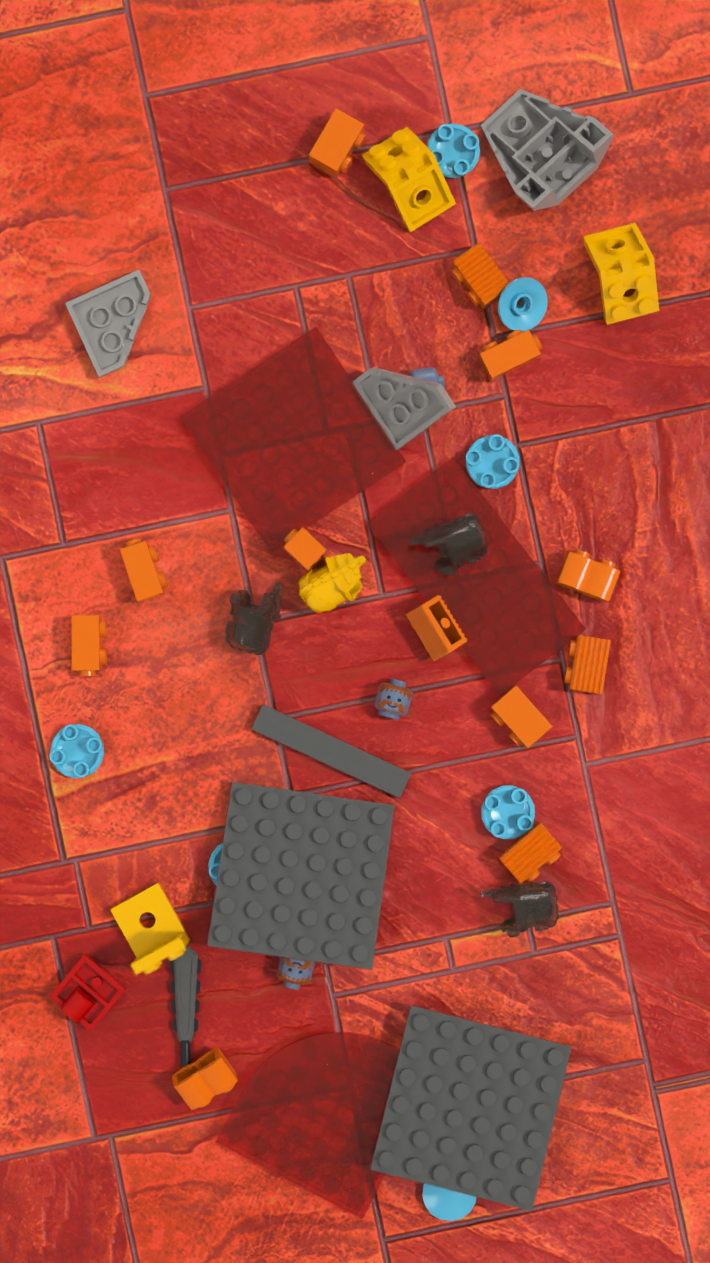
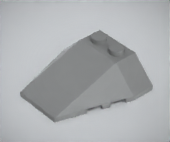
[481,89,614,211]

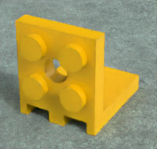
[362,127,456,232]
[583,223,659,325]
[110,882,191,975]

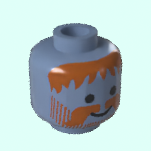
[374,678,413,720]
[277,957,315,990]

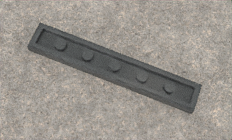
[252,704,411,798]

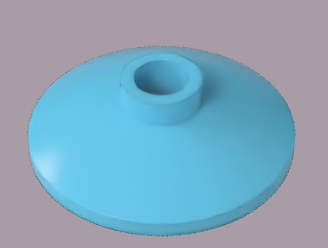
[498,277,548,331]

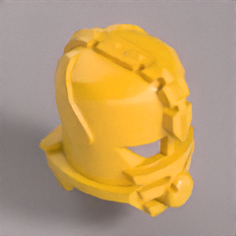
[298,553,366,613]

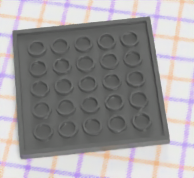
[207,782,395,970]
[370,1005,572,1211]

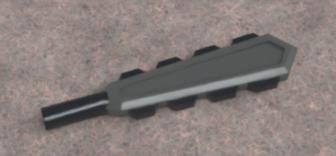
[170,945,202,1069]

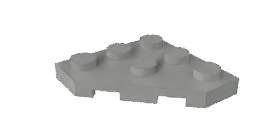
[65,270,151,378]
[351,367,456,451]

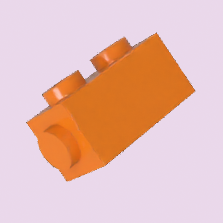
[478,329,542,382]
[120,538,168,602]
[71,615,107,676]

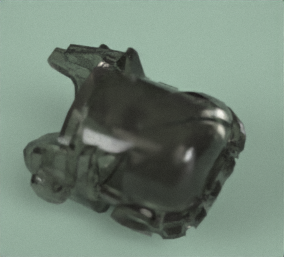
[409,513,488,576]
[225,583,282,655]
[480,881,559,937]

